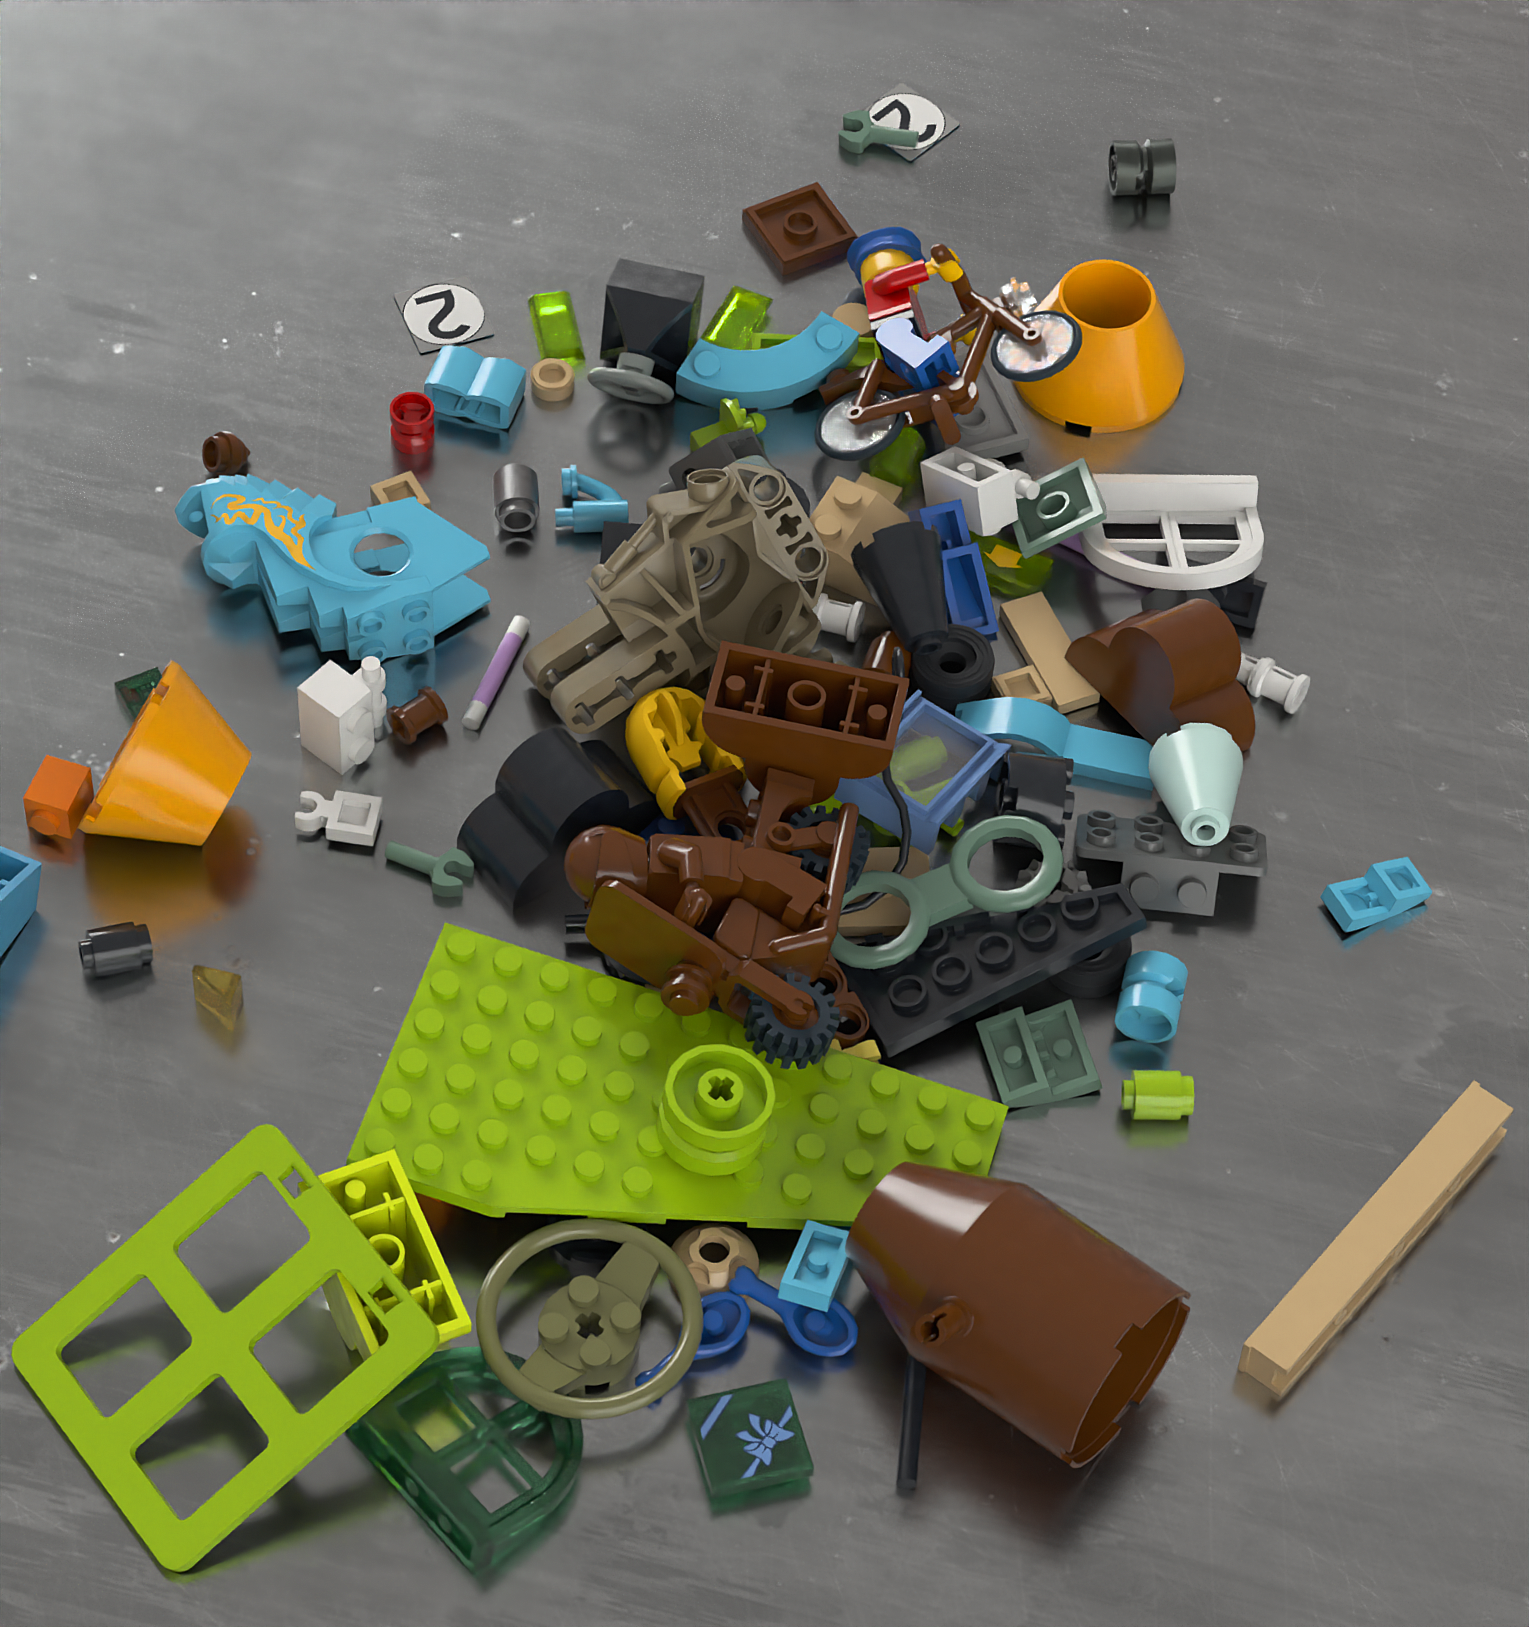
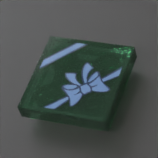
[685,1378,814,1499]

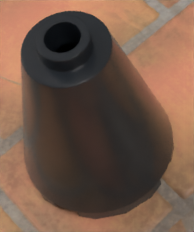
[850,521,949,656]

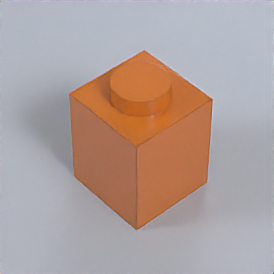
[23,755,94,839]

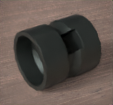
[1108,138,1177,195]

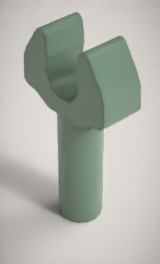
[838,110,919,154]
[384,840,474,897]

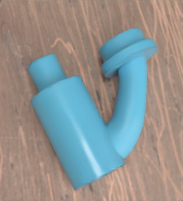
[555,465,629,533]

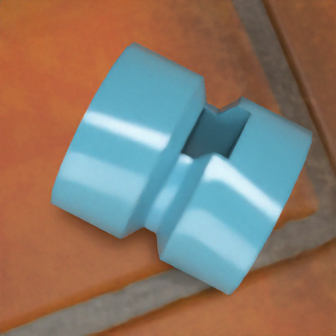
[1114,951,1188,1043]

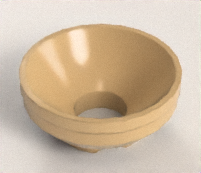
[668,1223,759,1299]

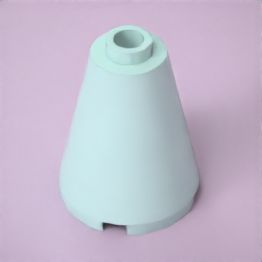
[1148,723,1243,846]

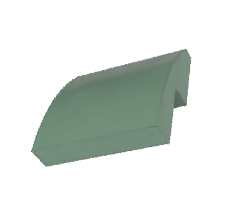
[976,999,1103,1108]

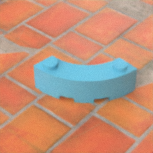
[676,311,860,411]

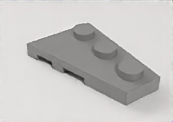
[944,345,1030,459]

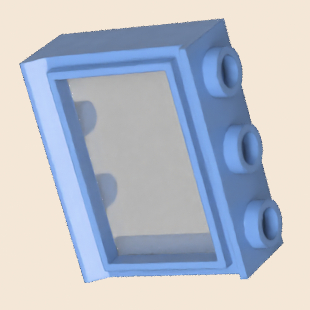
[834,689,1012,855]

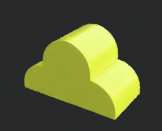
[297,1149,472,1361]

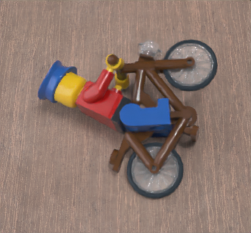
[814,227,1083,461]

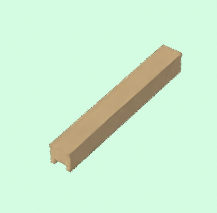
[1238,1080,1514,1396]

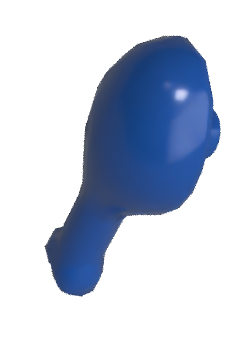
[728,1265,858,1357]
[635,1291,751,1387]

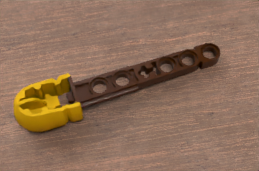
[625,687,869,1050]

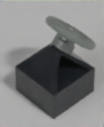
[587,258,705,404]

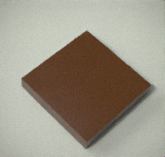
[742,182,859,276]

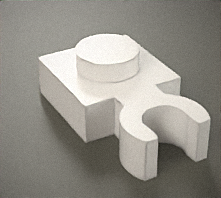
[295,790,383,846]

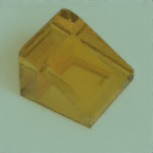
[192,965,244,1030]

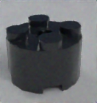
[993,751,1075,850]

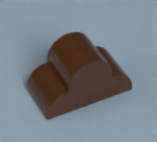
[1064,598,1256,752]
[702,641,910,805]

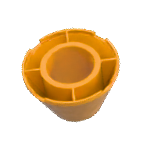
[1009,260,1185,433]
[78,660,252,846]

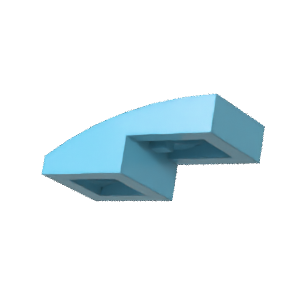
[1320,857,1433,933]

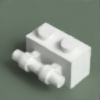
[920,446,1040,536]
[297,656,387,775]

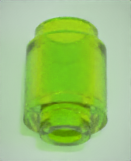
[869,427,926,487]

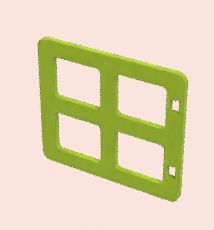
[11,1124,440,1572]

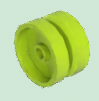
[656,1044,776,1176]

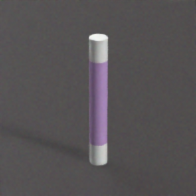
[461,615,531,730]

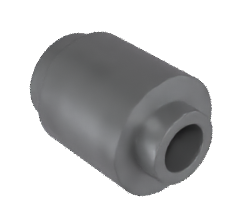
[492,463,540,532]

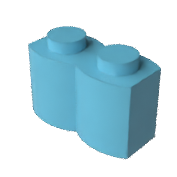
[424,345,526,429]

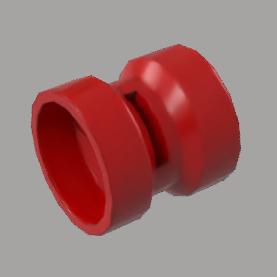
[390,392,435,454]

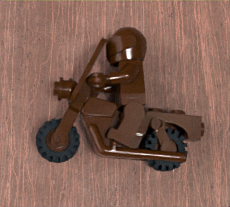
[564,768,870,1069]

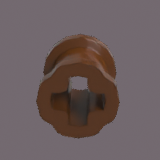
[386,685,449,745]

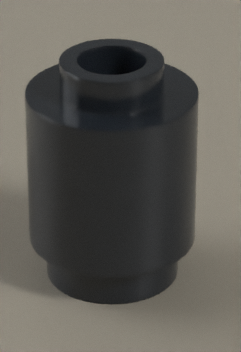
[78,921,153,978]

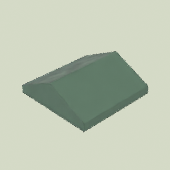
[1012,457,1107,559]

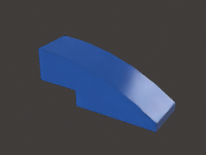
[907,499,999,635]

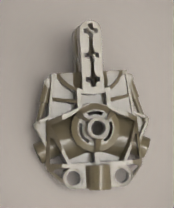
[523,455,829,734]

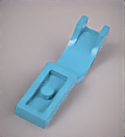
[955,697,1154,791]
[778,1220,851,1312]

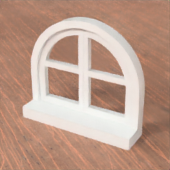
[1079,474,1264,590]

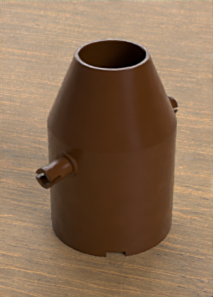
[845,1161,1191,1468]

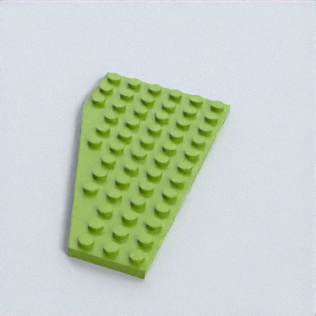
[346,922,1009,1230]

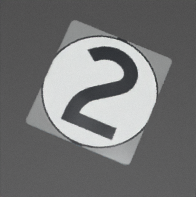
[864,83,960,161]
[394,276,494,353]

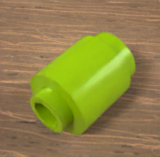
[1121,1070,1194,1120]

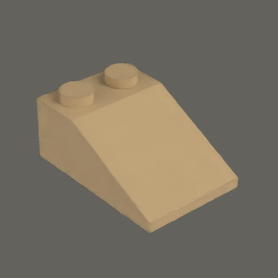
[795,476,910,606]

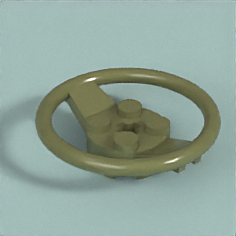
[475,1218,703,1419]

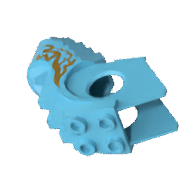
[175,474,491,662]

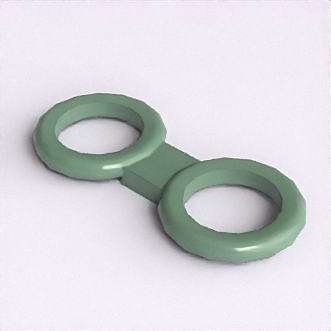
[830,815,1064,969]

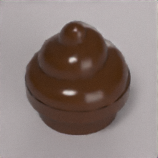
[202,431,251,476]

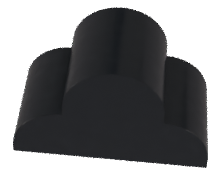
[457,727,662,911]

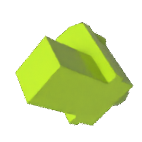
[690,398,767,452]

